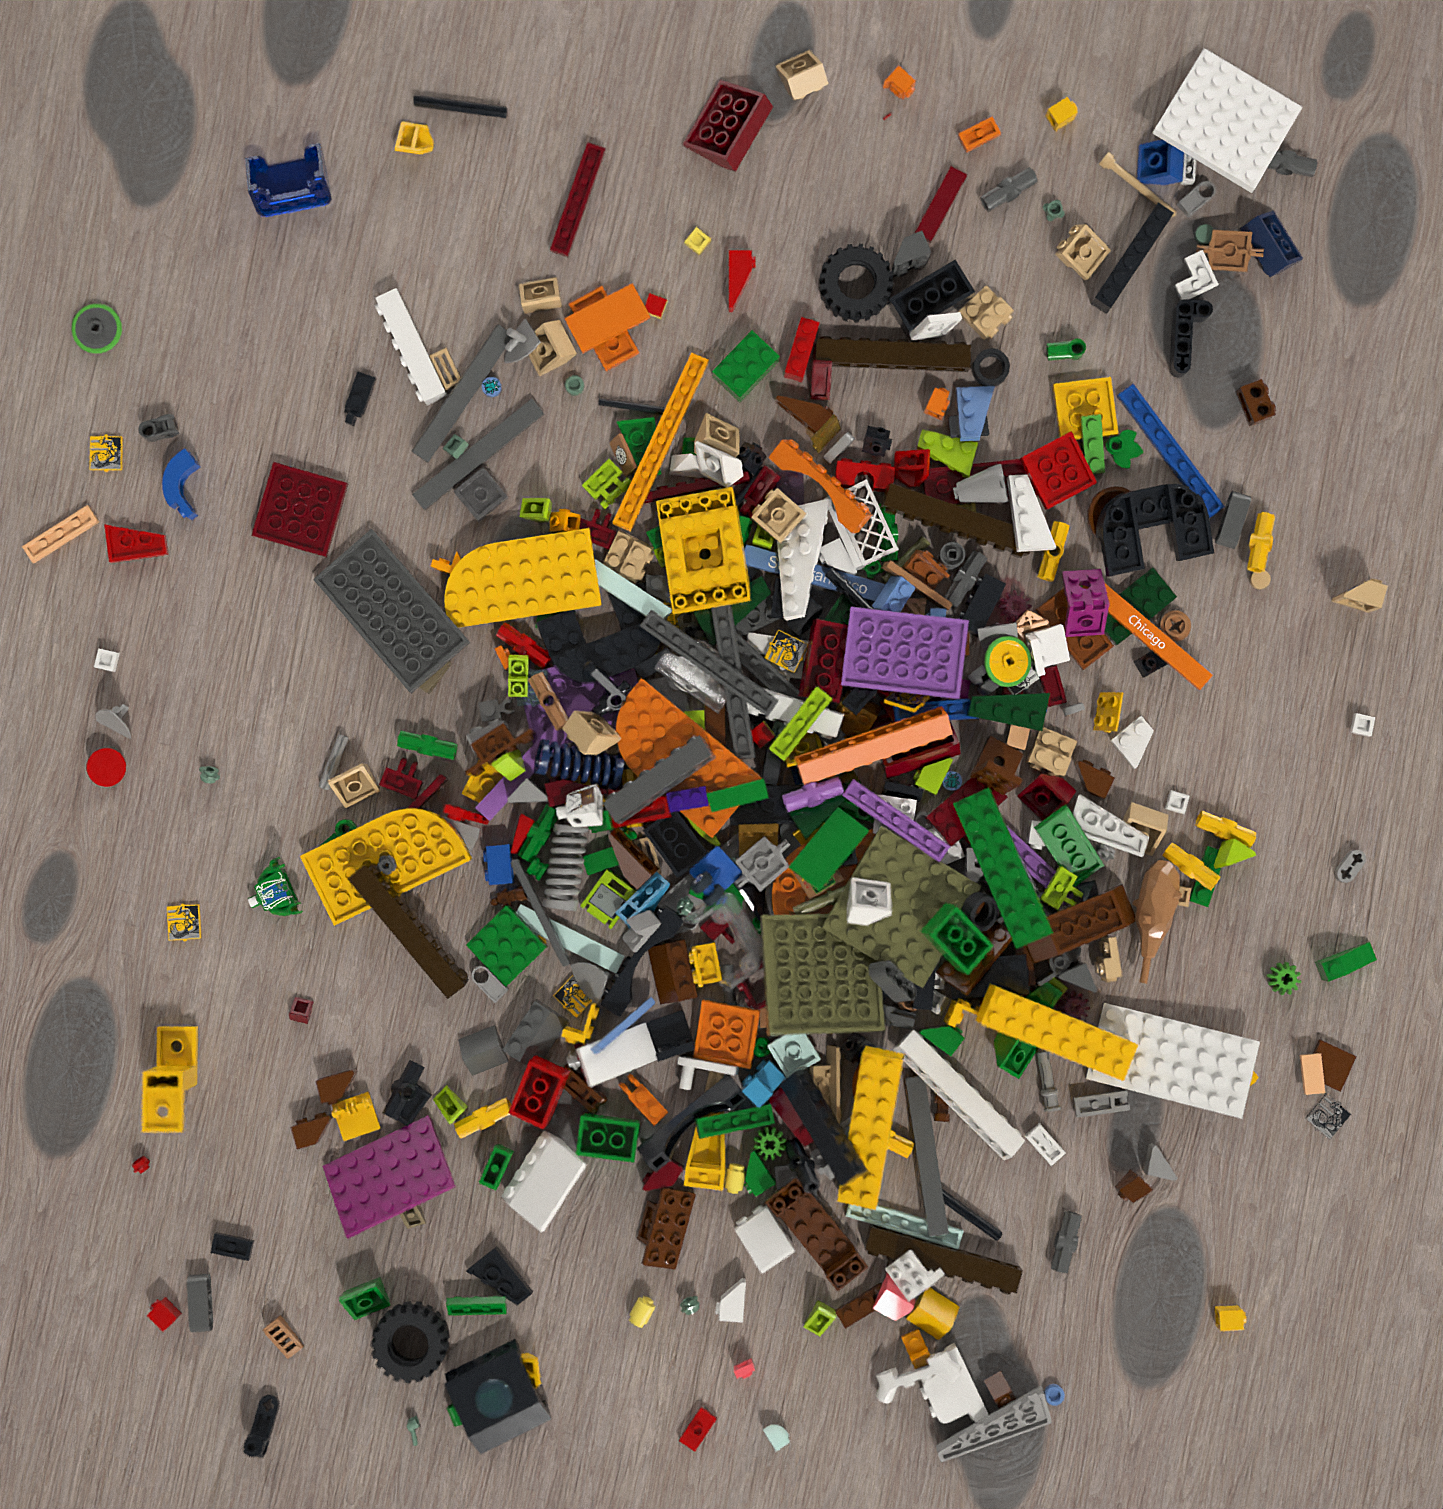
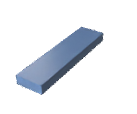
[591,997,655,1054]

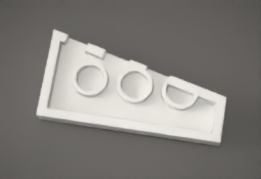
[1007,475,1056,552]
[1073,794,1149,857]

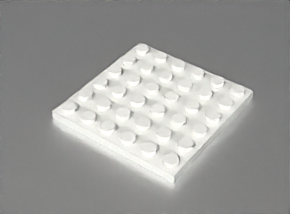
[1152,48,1302,193]

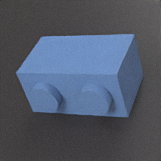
[872,576,916,612]

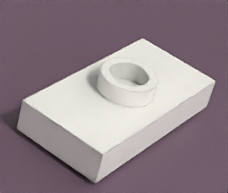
[1024,1123,1066,1166]

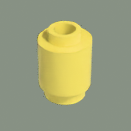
[724,1163,746,1194]
[629,1296,655,1328]

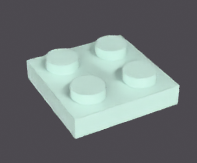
[767,1034,821,1078]

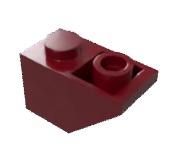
[641,1158,684,1191]

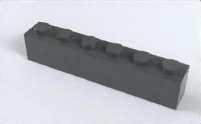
[603,735,716,824]

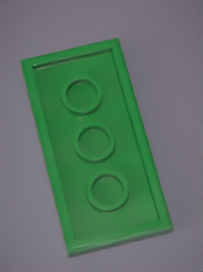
[1033,805,1105,887]
[789,807,869,892]

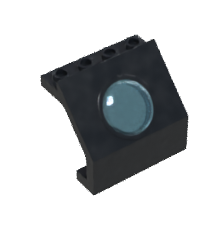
[444,1339,551,1455]

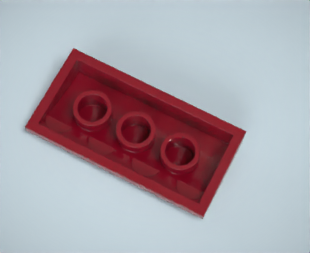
[798,619,848,703]

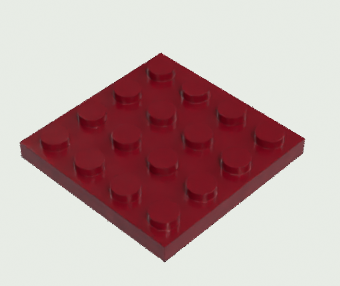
[251,462,349,558]

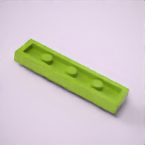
[769,686,833,761]

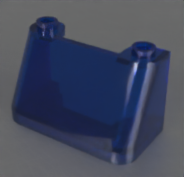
[245,143,332,217]

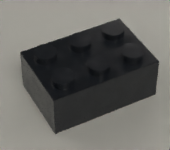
[643,811,708,878]

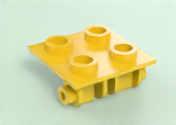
[1093,692,1123,733]
[331,1091,381,1141]

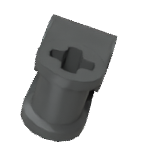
[138,414,179,442]

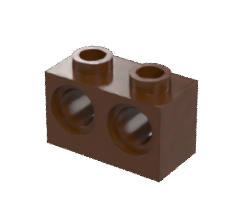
[1235,379,1276,427]

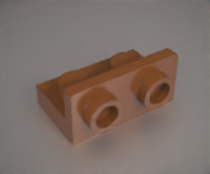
[902,549,950,590]

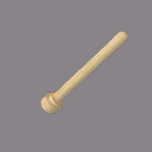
[1099,152,1176,217]

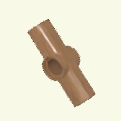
[528,672,569,731]

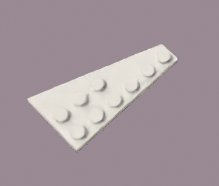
[777,498,832,621]

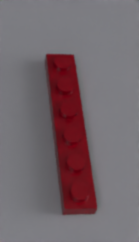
[550,142,606,258]
[644,471,749,504]

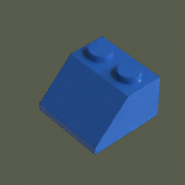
[1137,139,1184,185]

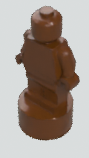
[490,885,528,907]
[933,1094,950,1122]

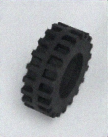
[819,244,893,323]

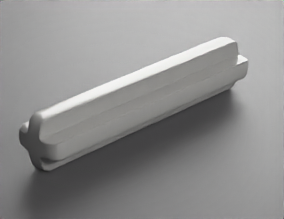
[319,734,348,790]

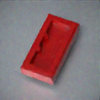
[679,1406,717,1452]

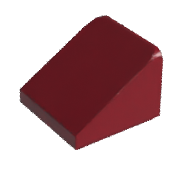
[289,997,314,1024]

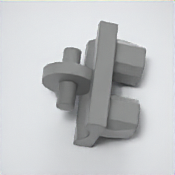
[811,1148,835,1180]

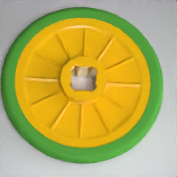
[984,636,1031,687]

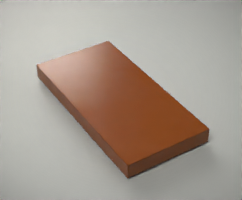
[1035,588,1114,670]

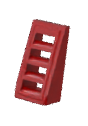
[511,813,535,854]

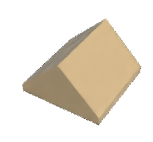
[519,277,562,314]
[328,763,380,808]

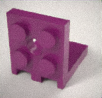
[1062,569,1109,637]

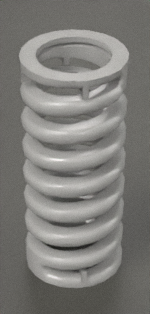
[542,824,589,911]

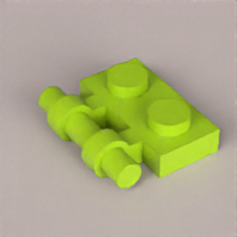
[582,459,631,509]

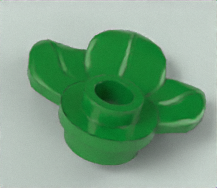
[1105,430,1144,469]

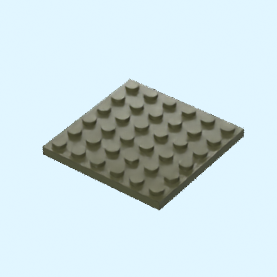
[821,826,982,988]
[760,914,885,1036]

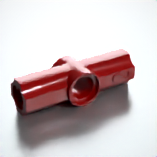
[496,622,551,669]

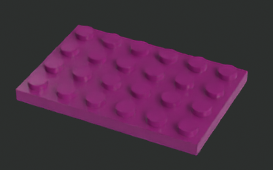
[322,1115,456,1239]

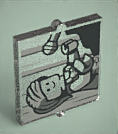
[1305,1093,1352,1140]

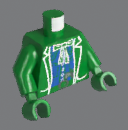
[248,857,303,916]

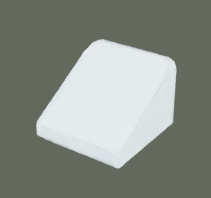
[931,990,950,1016]

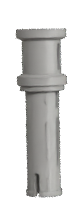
[1036,1051,1061,1112]

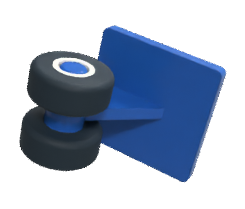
[689,846,743,906]

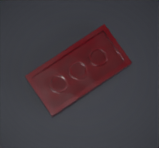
[925,778,1008,847]

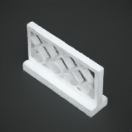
[824,479,899,570]

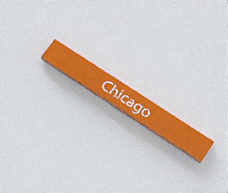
[1082,583,1213,690]

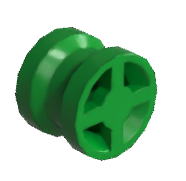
[526,857,550,881]

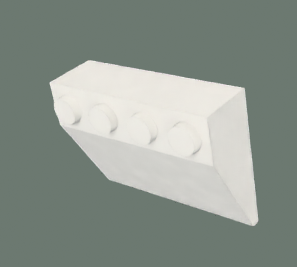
[501,1130,586,1232]

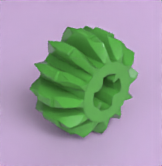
[1267,962,1302,995]
[753,1127,786,1160]

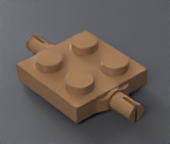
[1196,230,1264,272]

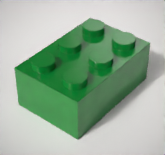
[712,330,780,403]
[920,902,993,975]
[576,1112,640,1163]

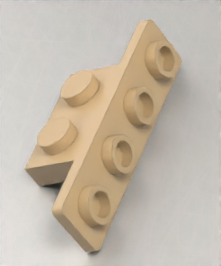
[810,1045,841,1124]

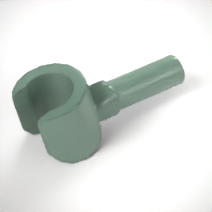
[407,1416,420,1446]

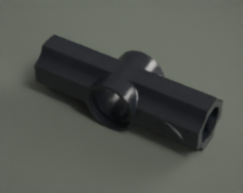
[382,1060,425,1121]
[784,1138,820,1193]

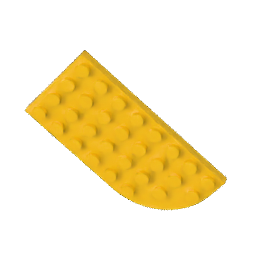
[444,528,602,628]
[300,808,472,926]

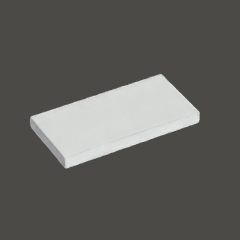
[576,1022,657,1087]

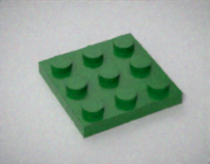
[466,904,548,987]

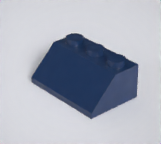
[1240,210,1303,277]

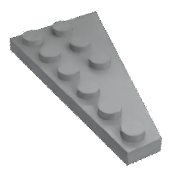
[936,1386,1052,1462]

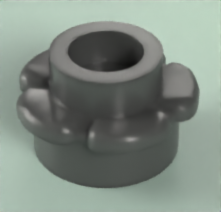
[377,855,397,875]

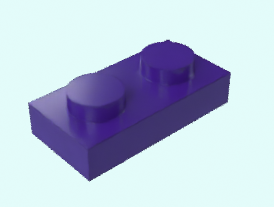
[666,786,709,812]

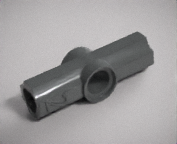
[1267,150,1318,177]
[980,167,1038,212]
[944,550,988,608]
[883,1004,916,1030]
[1050,1211,1082,1273]

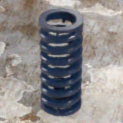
[534,738,624,790]

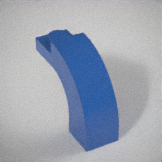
[162,448,201,520]

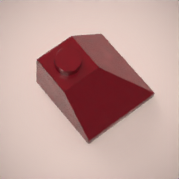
[1017,774,1076,821]

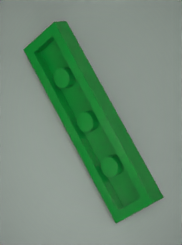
[695,1104,775,1139]

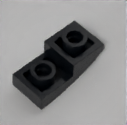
[1133,651,1168,678]

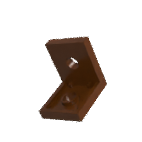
[970,735,1024,795]

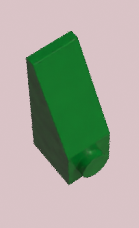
[1315,942,1377,982]

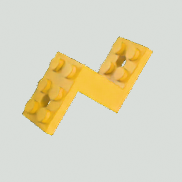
[142,1026,198,1132]

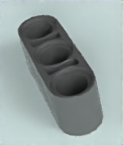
[1215,491,1251,549]
[869,960,917,1002]
[187,1274,213,1333]

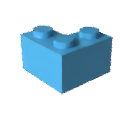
[742,1059,786,1108]

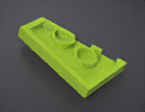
[917,429,978,478]

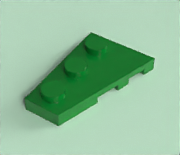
[616,417,661,476]

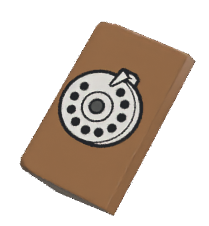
[610,433,637,476]

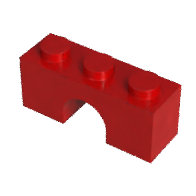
[784,317,820,382]
[835,458,895,493]

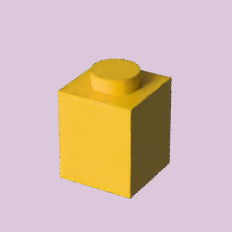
[1045,97,1078,132]
[1214,1305,1247,1331]

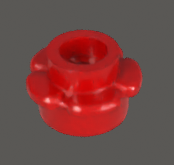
[131,1156,150,1174]

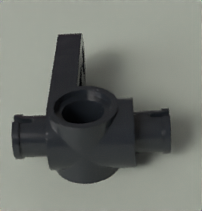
[583,659,633,718]
[243,1395,280,1458]

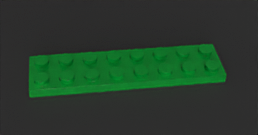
[953,788,1054,949]

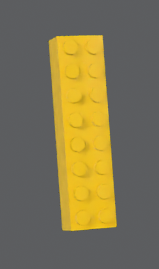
[975,984,1138,1081]
[837,1046,905,1210]

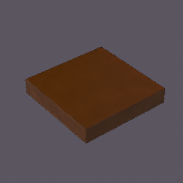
[1313,1039,1357,1092]

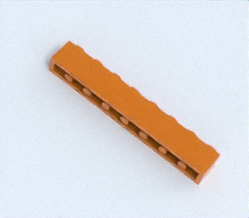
[794,706,953,785]

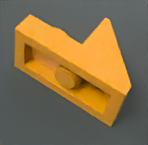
[430,551,462,574]
[901,1328,930,1369]

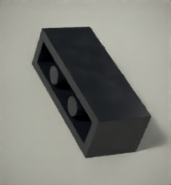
[958,573,1006,637]

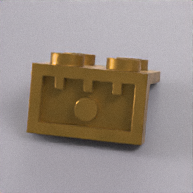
[836,690,882,739]
[738,824,778,857]

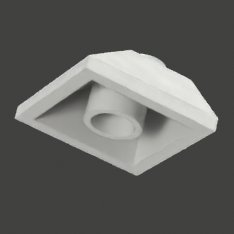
[695,441,743,488]
[847,877,892,925]

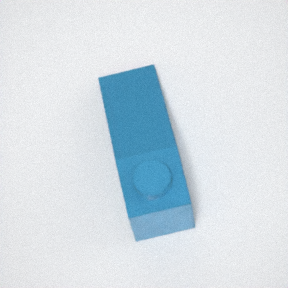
[615,872,670,929]

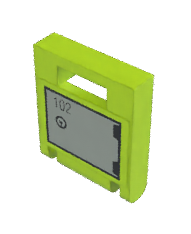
[580,869,637,929]

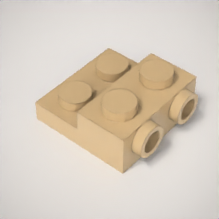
[1055,224,1111,280]
[958,285,1014,340]
[751,488,807,543]
[603,530,654,583]
[1026,727,1077,777]
[1094,935,1122,982]

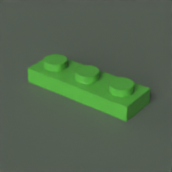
[1080,414,1105,474]

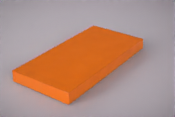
[564,283,651,354]
[569,286,639,372]

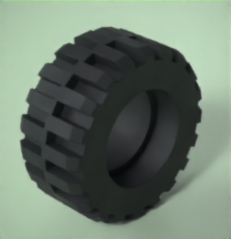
[371,1301,450,1383]

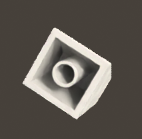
[735,1204,795,1274]

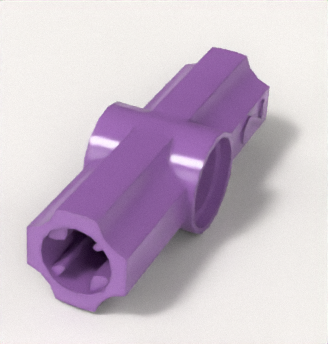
[782,777,844,812]

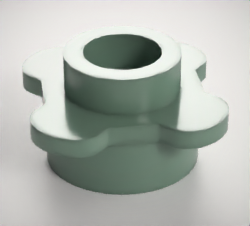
[1043,200,1065,222]
[199,766,220,784]
[676,896,694,916]
[680,1296,699,1315]

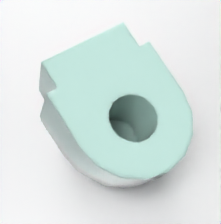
[762,1425,790,1452]

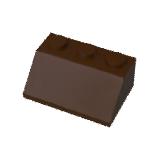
[648,939,698,1004]

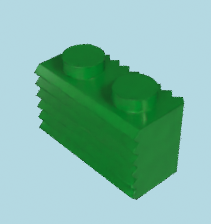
[479,1144,514,1190]

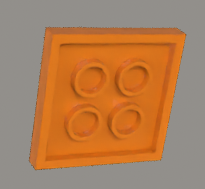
[693,999,761,1069]

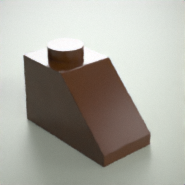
[315,1068,358,1105]
[1115,1169,1153,1203]

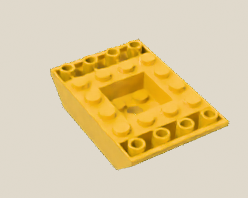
[656,487,751,615]

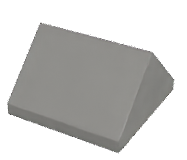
[508,778,549,803]

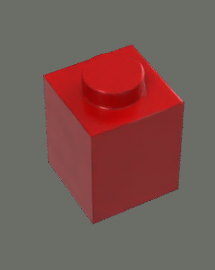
[146,1297,182,1332]

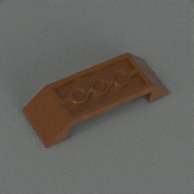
[1026,884,1135,963]
[765,1177,869,1292]

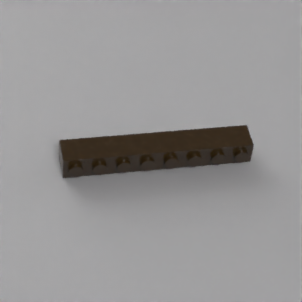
[815,336,971,372]
[880,483,1030,558]
[347,860,469,999]
[864,1224,1023,1295]

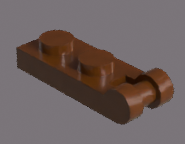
[564,1064,608,1114]
[835,1283,882,1329]

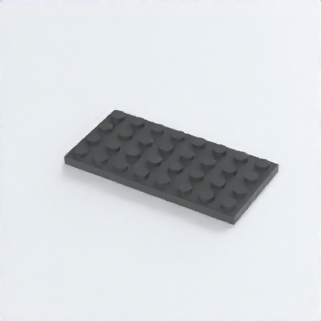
[313,529,470,694]

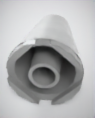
[953,464,1008,503]

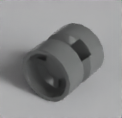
[937,542,965,571]
[967,664,1000,696]

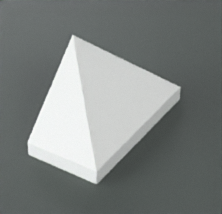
[669,454,708,479]

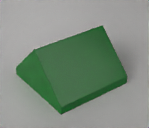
[339,1277,391,1321]

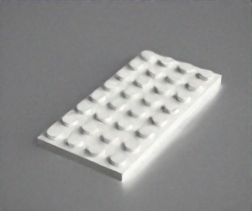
[1086,1002,1260,1119]

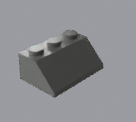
[502,999,569,1065]

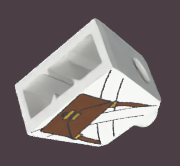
[556,784,603,827]

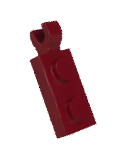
[740,465,781,518]

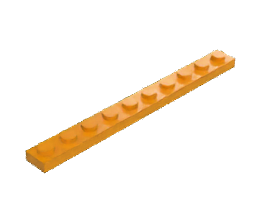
[613,353,709,531]

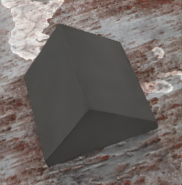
[1055,961,1097,993]
[458,1025,509,1076]

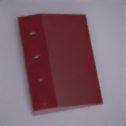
[682,79,773,172]
[870,697,961,779]

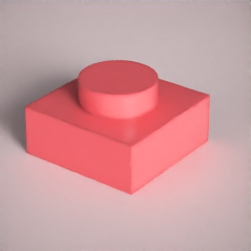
[734,1358,755,1379]

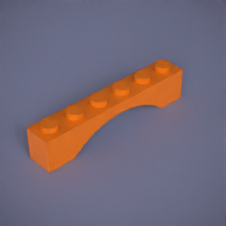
[768,439,872,533]

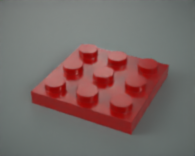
[1020,431,1097,510]

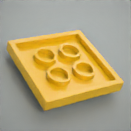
[1052,377,1119,440]

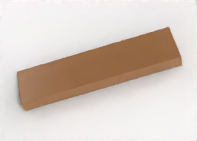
[881,561,953,610]

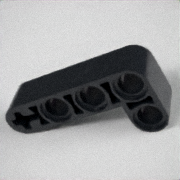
[1169,299,1213,378]

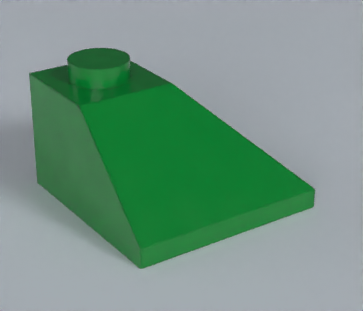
[994,1031,1039,1079]

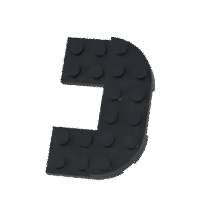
[1096,484,1214,577]
[536,582,661,684]

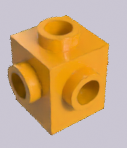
[549,509,581,533]

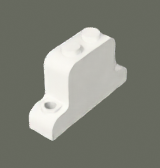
[920,1343,989,1423]

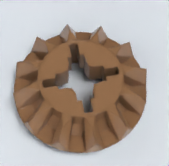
[1160,611,1191,642]

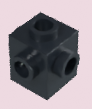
[862,425,892,457]
[736,442,767,475]
[840,1032,876,1064]

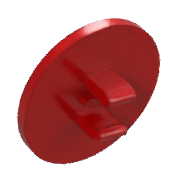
[86,748,126,787]

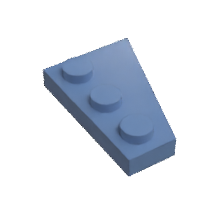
[956,386,995,441]

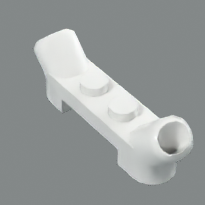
[876,1351,961,1404]

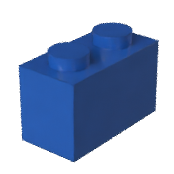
[483,844,514,885]

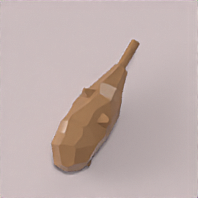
[1133,860,1182,984]

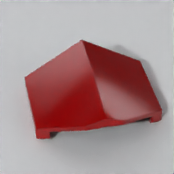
[894,449,930,487]

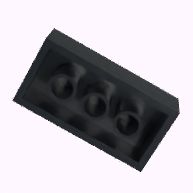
[887,259,975,337]

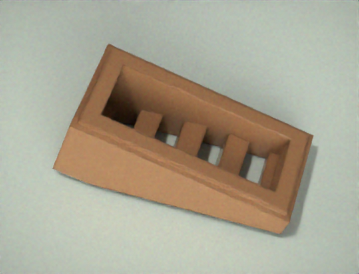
[263,1315,304,1359]

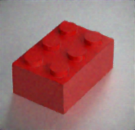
[508,1055,571,1130]

